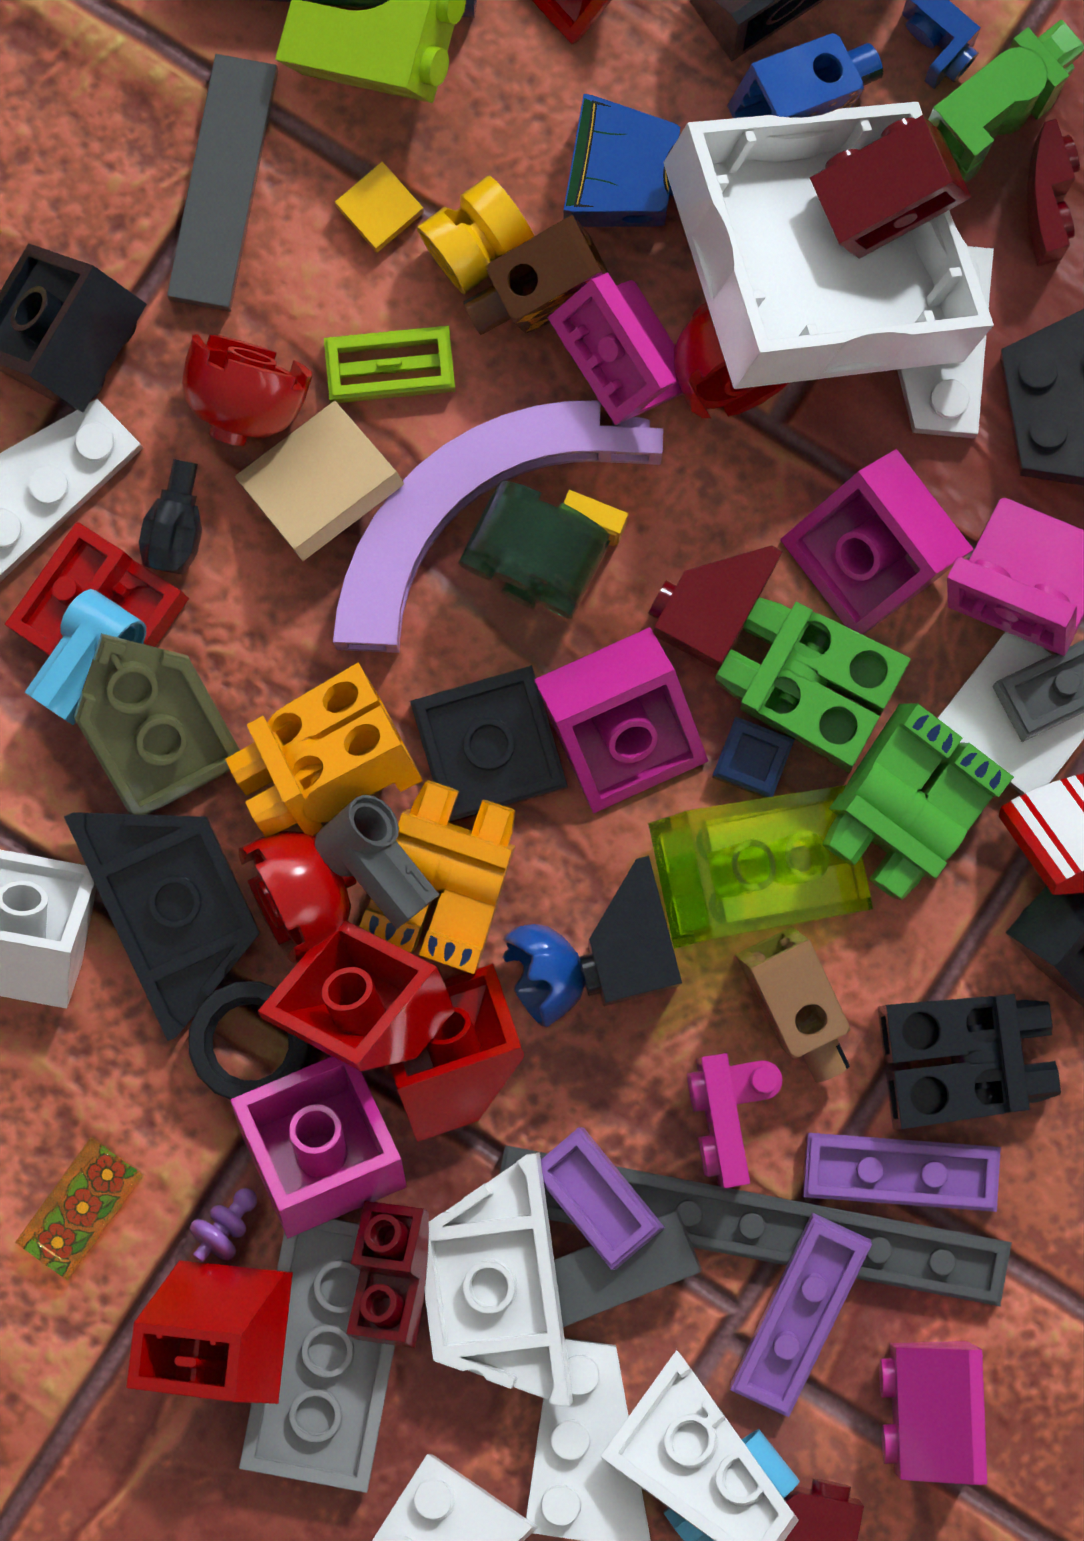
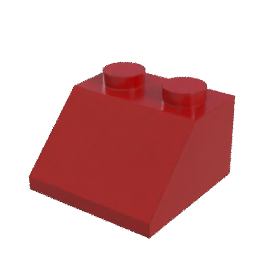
[258,920,455,1071]

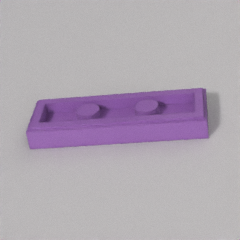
[802,1133,1001,1212]
[730,1212,872,1417]

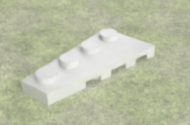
[0,399,143,582]
[372,1454,538,1541]

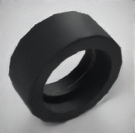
[189,981,312,1099]

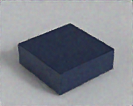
[712,716,795,800]

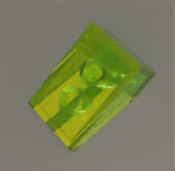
[648,785,873,949]

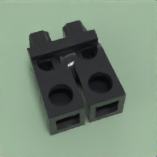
[878,994,1061,1129]

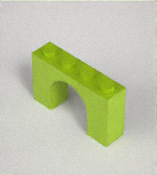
[275,0,466,103]

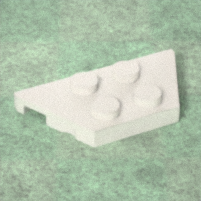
[424,1152,573,1407]

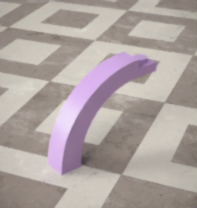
[333,400,663,653]

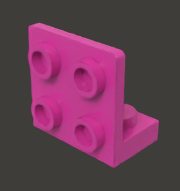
[547,273,683,425]
[947,498,1084,656]

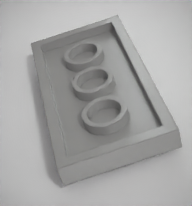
[239,1219,395,1493]

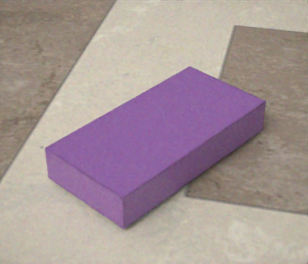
[541,1127,665,1270]

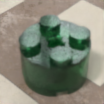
[458,481,611,619]

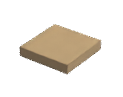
[235,401,404,561]

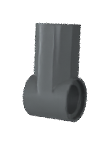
[315,795,439,929]

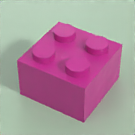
[230,1056,407,1239]

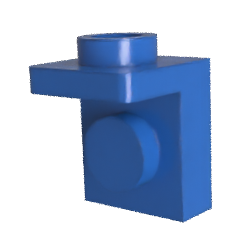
[902,0,981,89]

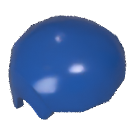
[503,924,585,1027]

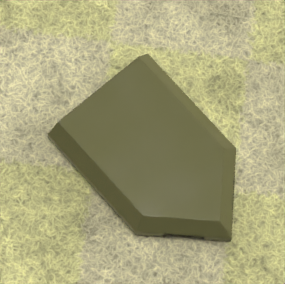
[74,633,240,815]

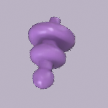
[190,1188,257,1263]

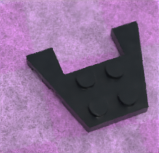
[1000,309,1084,486]

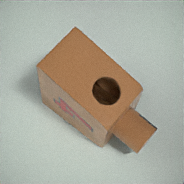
[735,927,851,1083]

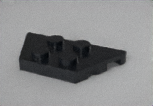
[64,812,261,1041]

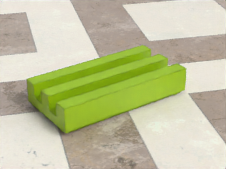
[324,326,456,403]

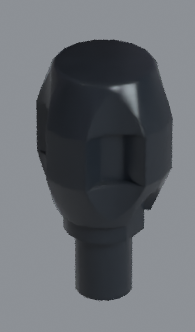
[139,459,202,575]

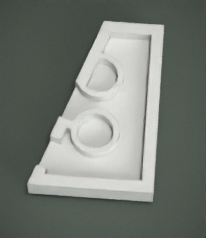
[897,246,994,438]
[526,1338,651,1541]
[600,1350,799,1541]

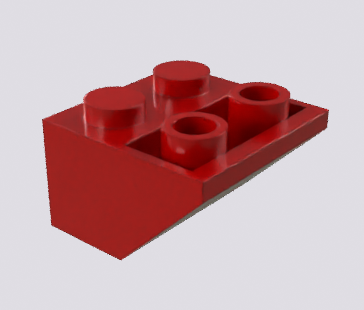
[126,1260,293,1404]

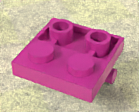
[687,1053,782,1188]

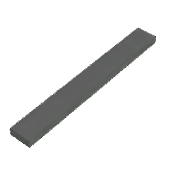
[500,1145,1012,1306]

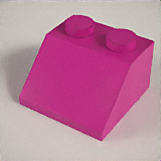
[780,449,974,635]
[534,627,708,814]
[879,1341,987,1485]

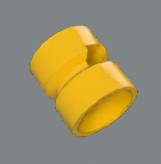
[417,176,534,294]

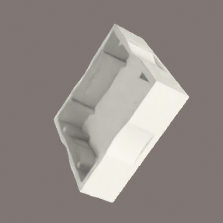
[663,102,994,389]

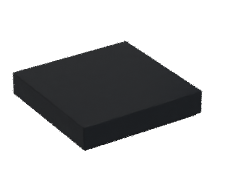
[410,665,568,823]

